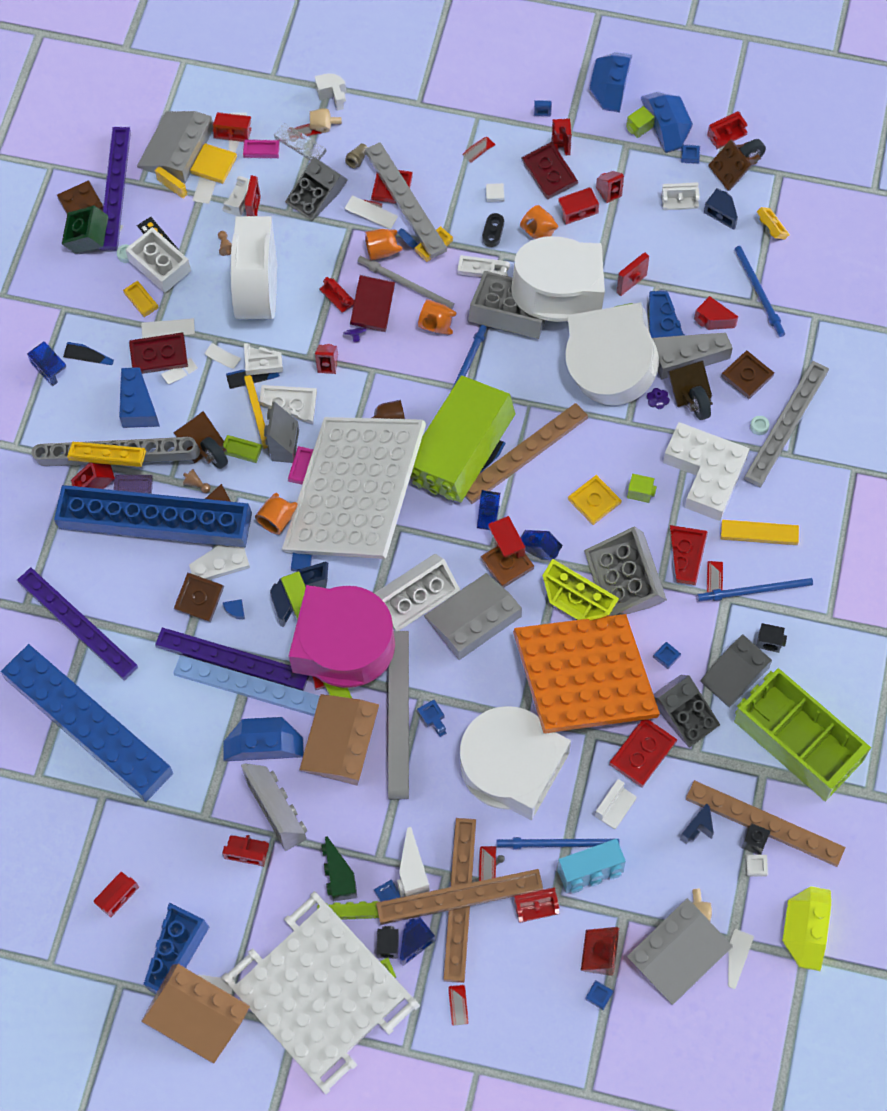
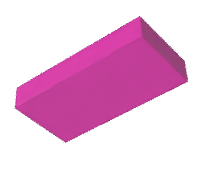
[243,140,280,158]
[288,446,314,485]

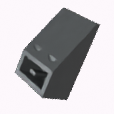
[285,157,348,221]
[264,401,299,463]
[653,675,720,748]

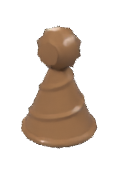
[218,230,232,256]
[183,469,211,493]

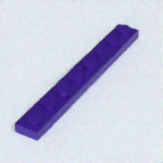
[100,127,131,250]
[17,567,138,681]
[155,627,309,691]

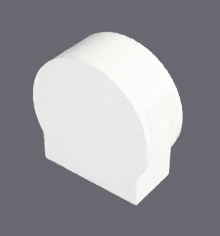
[231,216,278,319]
[511,236,605,322]
[566,302,659,405]
[460,706,571,821]

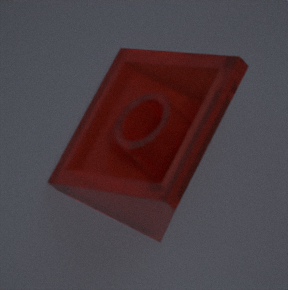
[581,927,619,976]

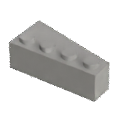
[652,332,733,380]

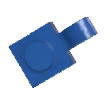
[417,699,447,737]

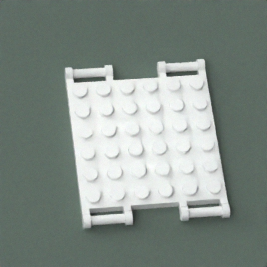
[221,891,420,1095]

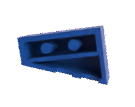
[119,367,160,428]

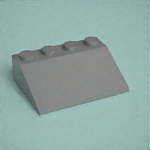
[137,111,213,183]
[468,271,545,339]
[584,526,667,616]
[424,573,522,660]
[241,763,308,851]
[627,898,733,1005]

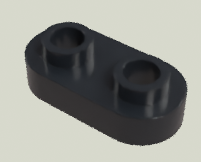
[482,213,504,247]

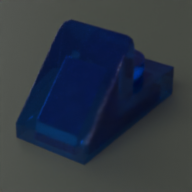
[477,490,501,530]

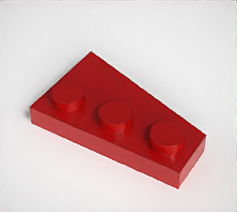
[670,525,708,586]

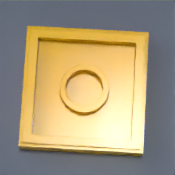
[190,143,237,184]
[568,475,622,525]

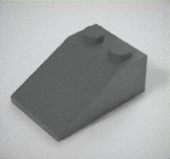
[700,634,772,708]

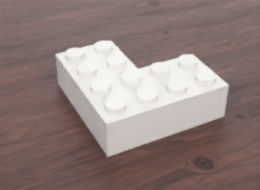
[663,422,750,521]

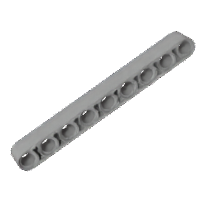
[31,437,200,466]
[388,631,409,799]

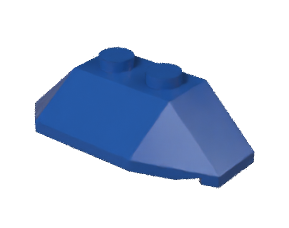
[589,52,633,113]
[641,92,693,153]
[223,717,304,762]

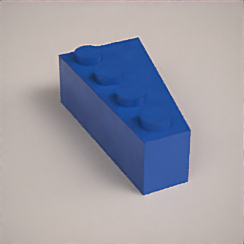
[144,902,210,994]

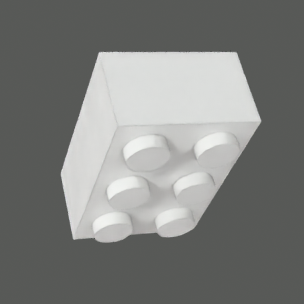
[125,227,191,293]

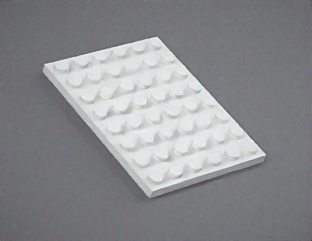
[282,417,426,559]

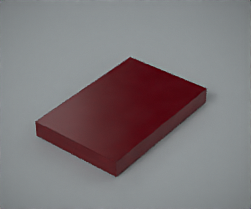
[521,142,578,200]
[350,275,395,332]
[129,332,188,374]

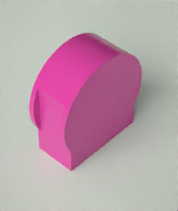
[289,585,395,688]

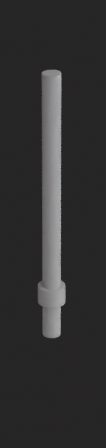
[357,256,455,309]

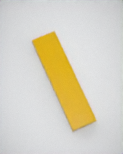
[244,375,268,449]
[67,441,146,467]
[721,519,799,545]

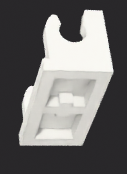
[222,176,250,216]
[661,182,700,211]

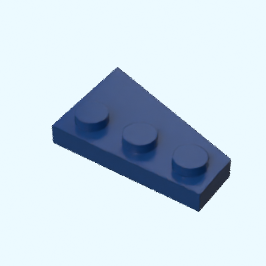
[649,291,685,338]

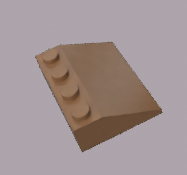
[299,694,379,786]
[141,964,250,1064]

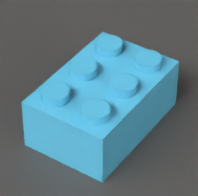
[557,838,626,893]

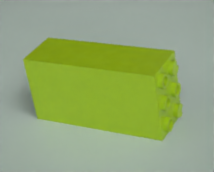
[410,375,516,503]
[734,668,871,802]

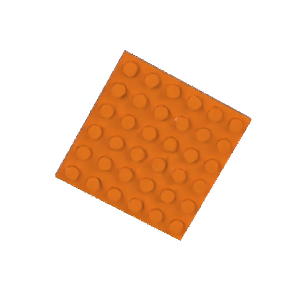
[513,614,660,734]

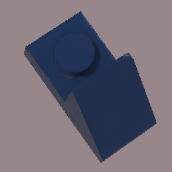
[297,562,329,588]
[680,803,714,845]

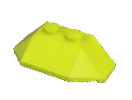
[542,559,619,620]
[782,886,832,971]

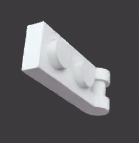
[457,255,510,277]

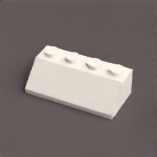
[374,554,460,631]

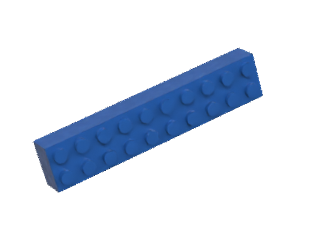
[54,485,252,548]
[0,644,174,803]

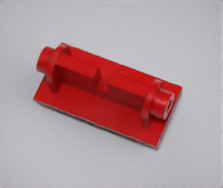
[319,277,355,313]

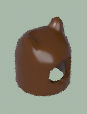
[371,399,405,419]

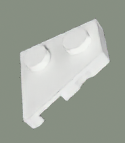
[244,343,283,375]

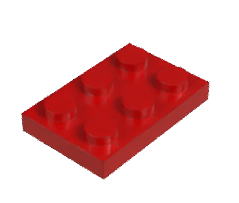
[609,719,677,788]

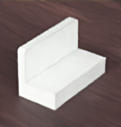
[595,779,637,829]

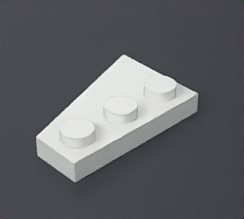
[259,385,317,424]
[189,545,250,580]

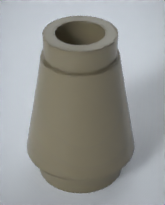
[345,143,367,168]

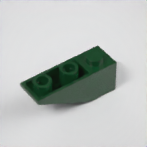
[322,836,358,902]

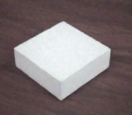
[486,183,504,202]
[746,855,768,877]

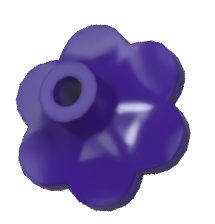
[343,328,367,342]
[647,388,670,409]

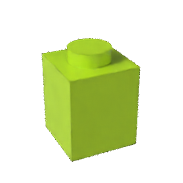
[626,106,655,138]
[627,473,657,503]

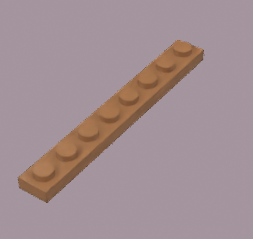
[465,403,588,504]
[686,780,846,867]
[444,818,476,983]
[376,869,543,925]

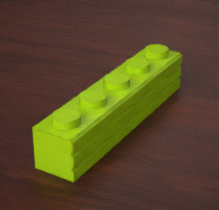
[317,901,379,920]

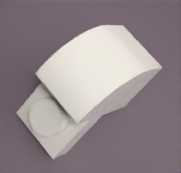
[314,73,347,111]

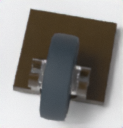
[667,360,713,420]

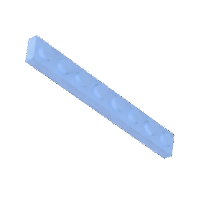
[173,655,320,716]

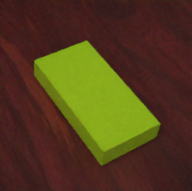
[223,435,263,463]

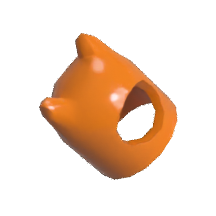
[520,205,558,239]
[365,228,403,261]
[418,299,457,335]
[255,493,298,535]

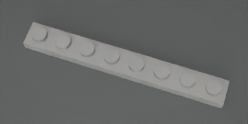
[365,142,447,259]
[744,361,829,488]

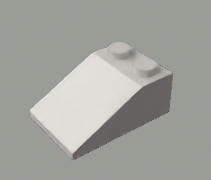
[397,827,430,897]

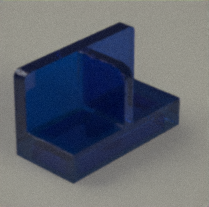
[27,341,66,387]

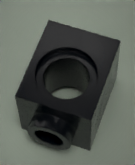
[756,623,787,653]
[742,823,771,855]
[377,926,399,959]

